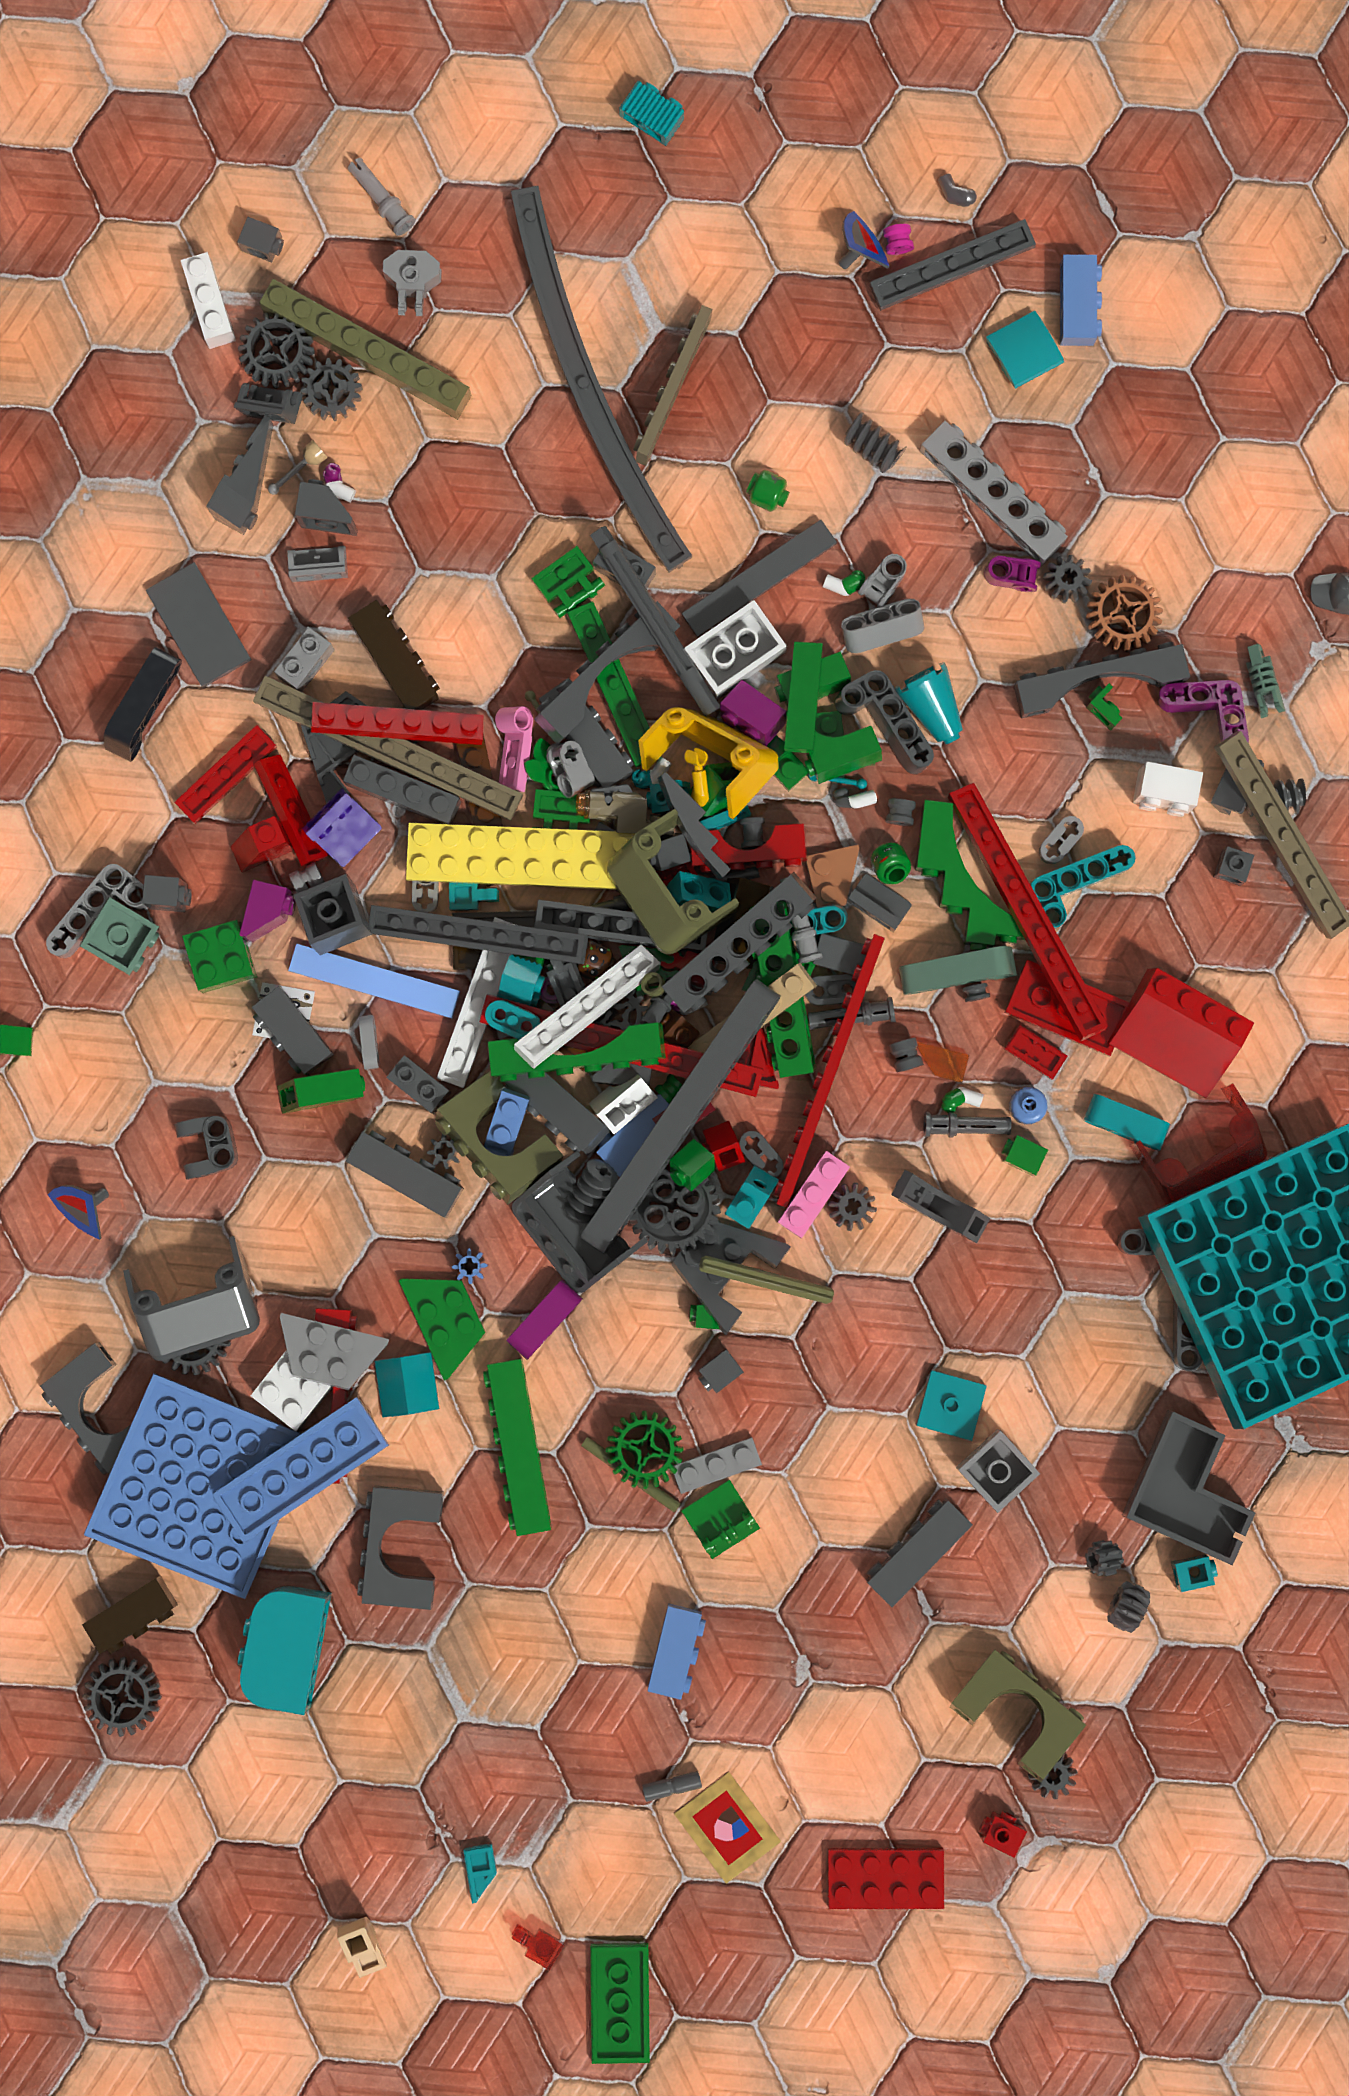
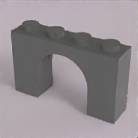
[40,1342,131,1475]
[357,1485,444,1610]

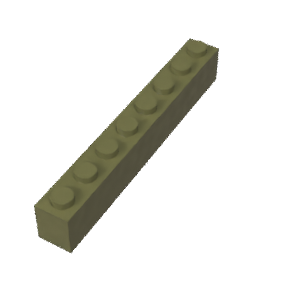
[259,279,472,420]

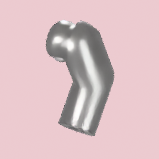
[938,174,977,207]

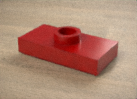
[1004,1025,1068,1080]

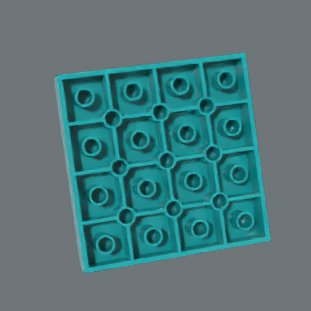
[1138,1124,1349,1429]

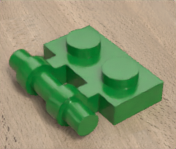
[531,546,605,618]
[532,789,590,830]

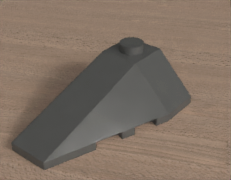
[206,415,273,535]

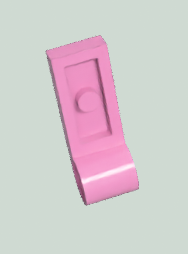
[495,707,533,792]

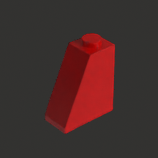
[230,816,294,873]

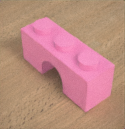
[777,1151,850,1238]

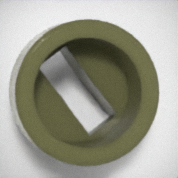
[641,972,665,997]

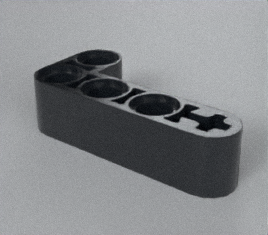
[104,647,182,762]

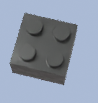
[294,874,372,955]

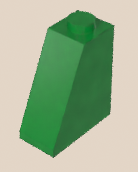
[277,1069,365,1114]

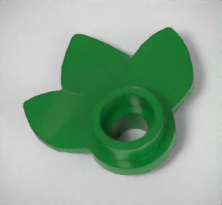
[524,738,573,792]

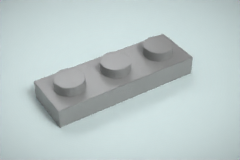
[673,1437,762,1494]

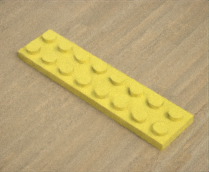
[406,823,635,889]

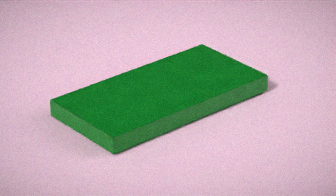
[590,1943,650,2064]

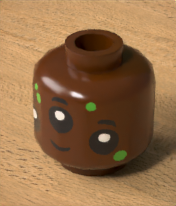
[576,940,616,981]

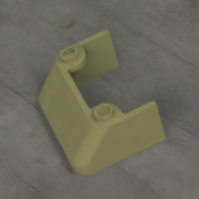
[607,809,739,954]

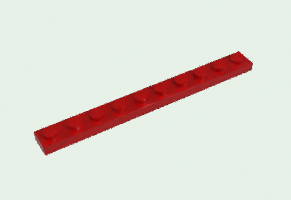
[947,783,1108,1041]
[774,934,885,1208]
[479,994,764,1097]

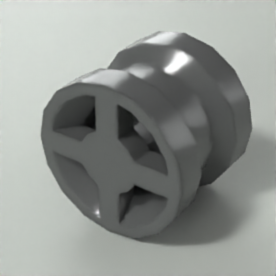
[885,798,916,826]

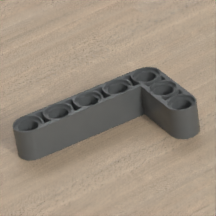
[1117,1229,1203,1371]

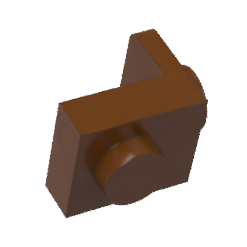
[660,1009,700,1048]

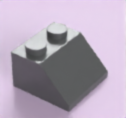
[295,479,358,536]

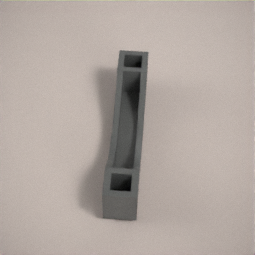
[534,601,680,744]
[1014,642,1190,719]

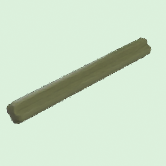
[699,1256,834,1304]

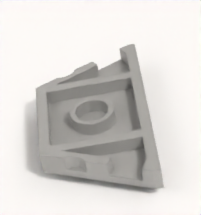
[280,1313,389,1390]

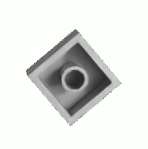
[956,1429,1040,1513]

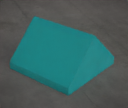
[375,1352,440,1418]

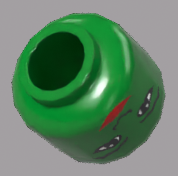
[871,842,911,885]

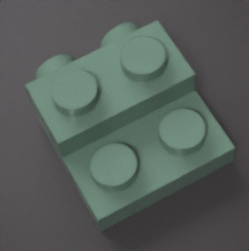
[79,897,160,975]

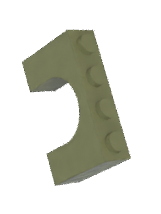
[435,1070,564,1205]
[950,1650,1086,1783]

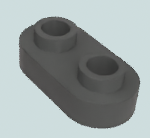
[805,974,856,1006]

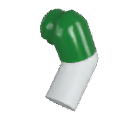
[823,570,865,596]
[941,1087,984,1113]

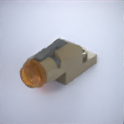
[576,784,674,835]

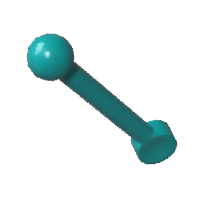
[809,775,867,789]

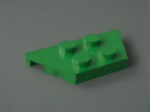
[399,1279,486,1381]

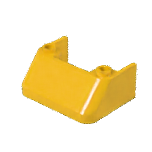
[638,707,779,819]

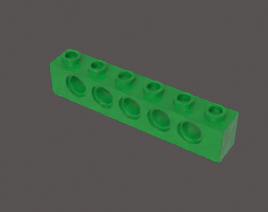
[749,901,817,1078]

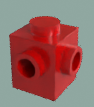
[702,1121,745,1172]
[979,1811,1027,1858]

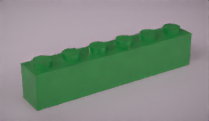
[483,1358,552,1536]

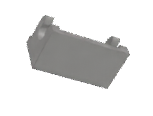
[287,546,348,582]

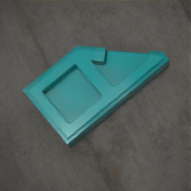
[700,805,751,831]
[463,1843,497,1904]

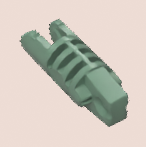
[1246,644,1285,718]

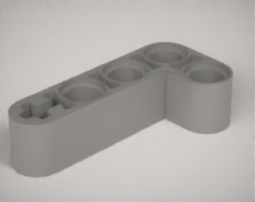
[46,864,147,958]

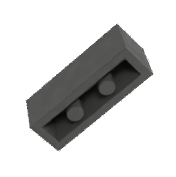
[252,986,334,1076]

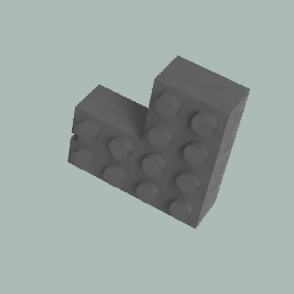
[1122,1410,1256,1566]

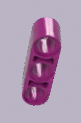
[506,1280,583,1360]

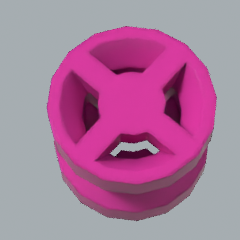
[883,224,914,255]

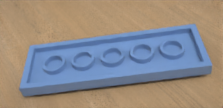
[212,1397,389,1543]

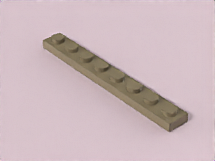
[1214,731,1349,939]

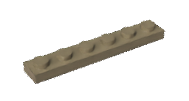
[633,305,713,466]

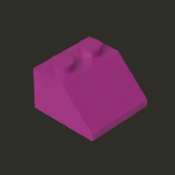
[240,880,296,942]

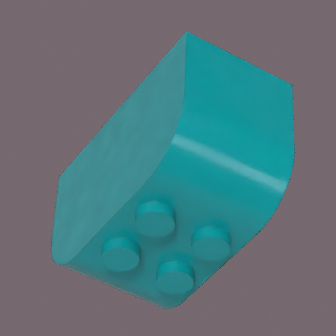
[238,1585,332,1715]

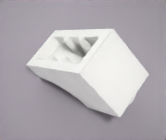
[589,1074,658,1134]

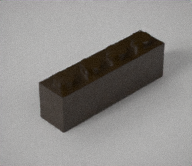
[348,600,440,710]

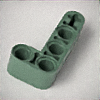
[899,946,1017,995]

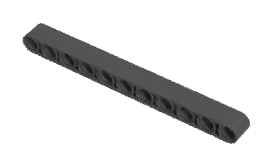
[581,979,781,1254]

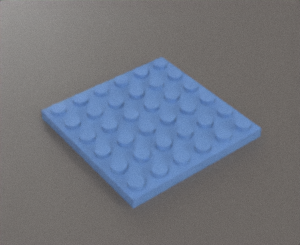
[84,1373,302,1599]

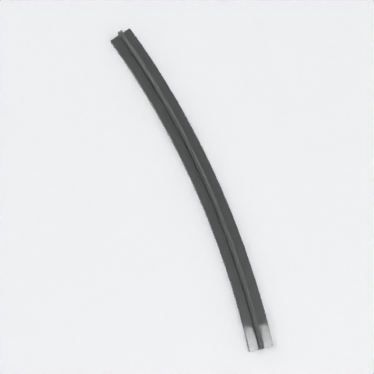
[511,186,692,573]

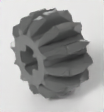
[1043,555,1092,604]
[828,1183,877,1231]
[1107,1581,1150,1633]
[1027,1753,1077,1799]

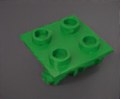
[681,1480,760,1559]

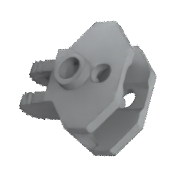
[383,250,442,316]

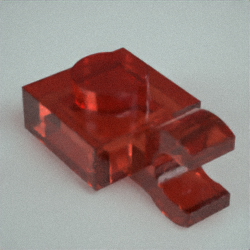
[511,1924,564,1971]

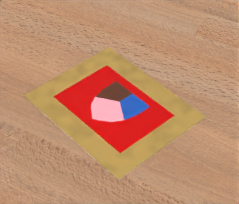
[674,1772,781,1884]

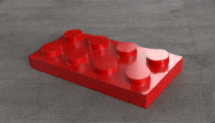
[1004,960,1130,1057]
[828,1848,944,1909]

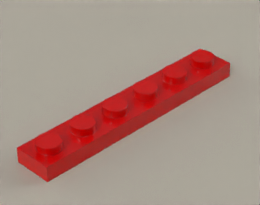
[311,702,484,745]

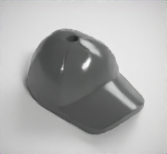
[1310,572,1349,615]

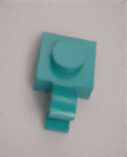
[449,883,499,911]

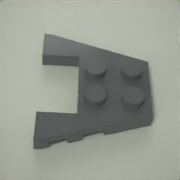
[301,691,419,803]
[672,1222,791,1335]

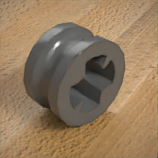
[962,983,990,1002]

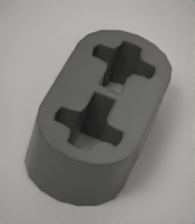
[739,1131,783,1177]

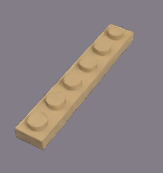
[676,963,817,1085]

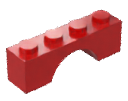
[691,823,808,873]

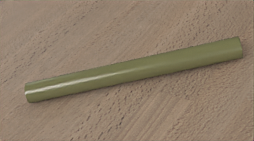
[581,1436,681,1512]

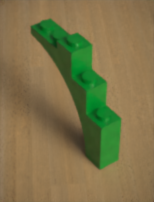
[915,800,1025,951]

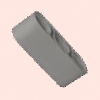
[841,599,924,653]

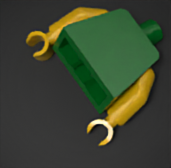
[685,748,741,822]

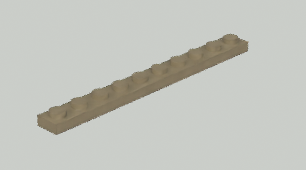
[253,676,523,821]

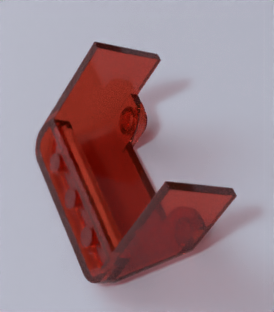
[1129,1083,1267,1205]

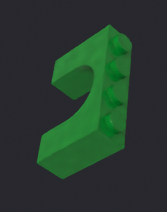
[774,651,882,784]

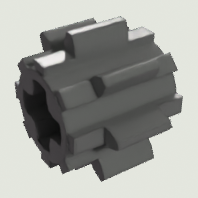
[427,1134,460,1169]
[1085,1540,1124,1576]

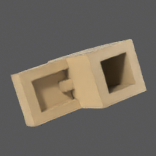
[337,1917,387,1978]

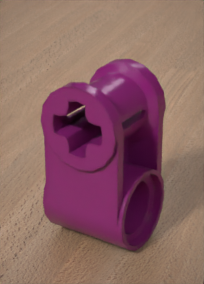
[984,556,1041,592]

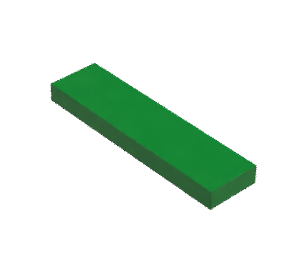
[784,642,823,753]

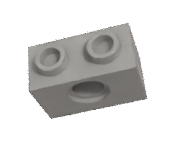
[274,627,334,692]

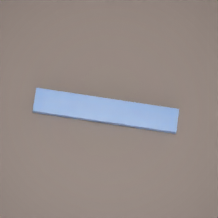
[288,944,460,1019]

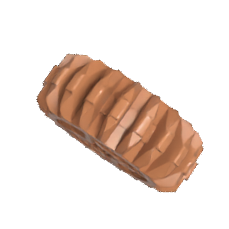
[1086,575,1163,652]

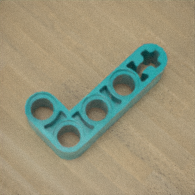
[1030,845,1136,930]

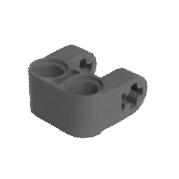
[174,1116,238,1180]

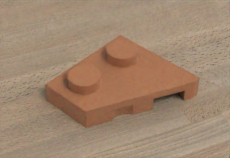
[806,844,859,907]

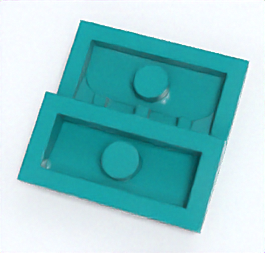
[986,311,1064,389]

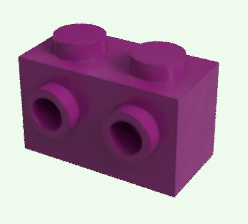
[720,680,786,746]

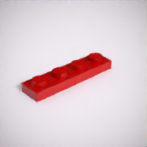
[174,725,277,824]
[254,754,328,866]

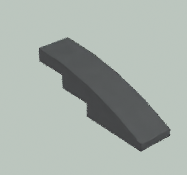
[657,772,731,879]

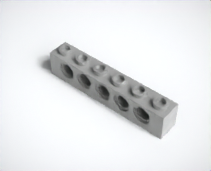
[920,421,1068,567]

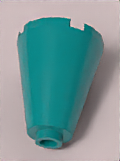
[895,662,963,745]

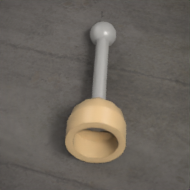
[268,440,327,495]

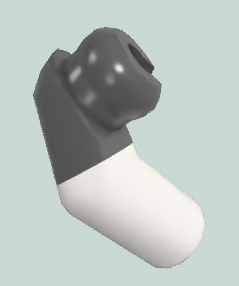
[833,788,877,809]

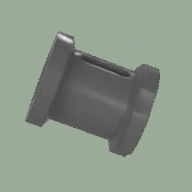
[740,817,766,849]

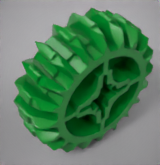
[605,1411,683,1489]

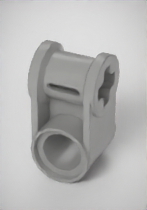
[858,554,907,608]
[546,741,595,798]

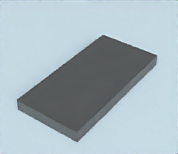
[146,562,251,688]

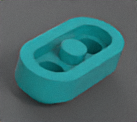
[485,1000,541,1040]

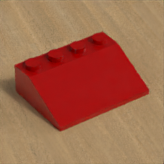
[1108,968,1254,1098]

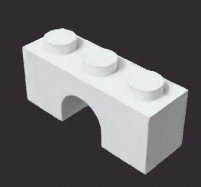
[181,252,236,349]

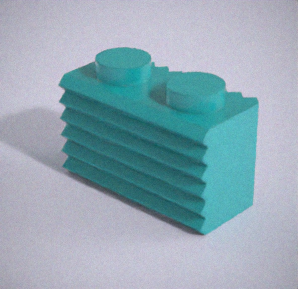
[619,81,684,146]
[497,954,545,1007]

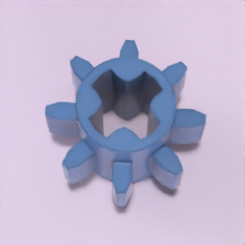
[452,1248,488,1284]

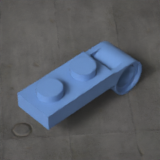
[484,1088,530,1156]

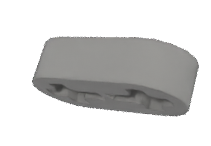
[1039,816,1084,864]
[359,1015,379,1070]

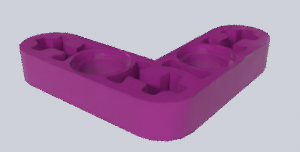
[1158,680,1249,743]

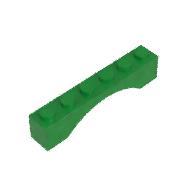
[488,1022,666,1082]

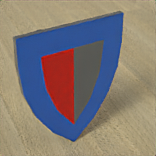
[839,211,890,269]
[48,1185,109,1240]

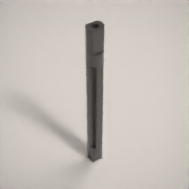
[590,526,720,716]

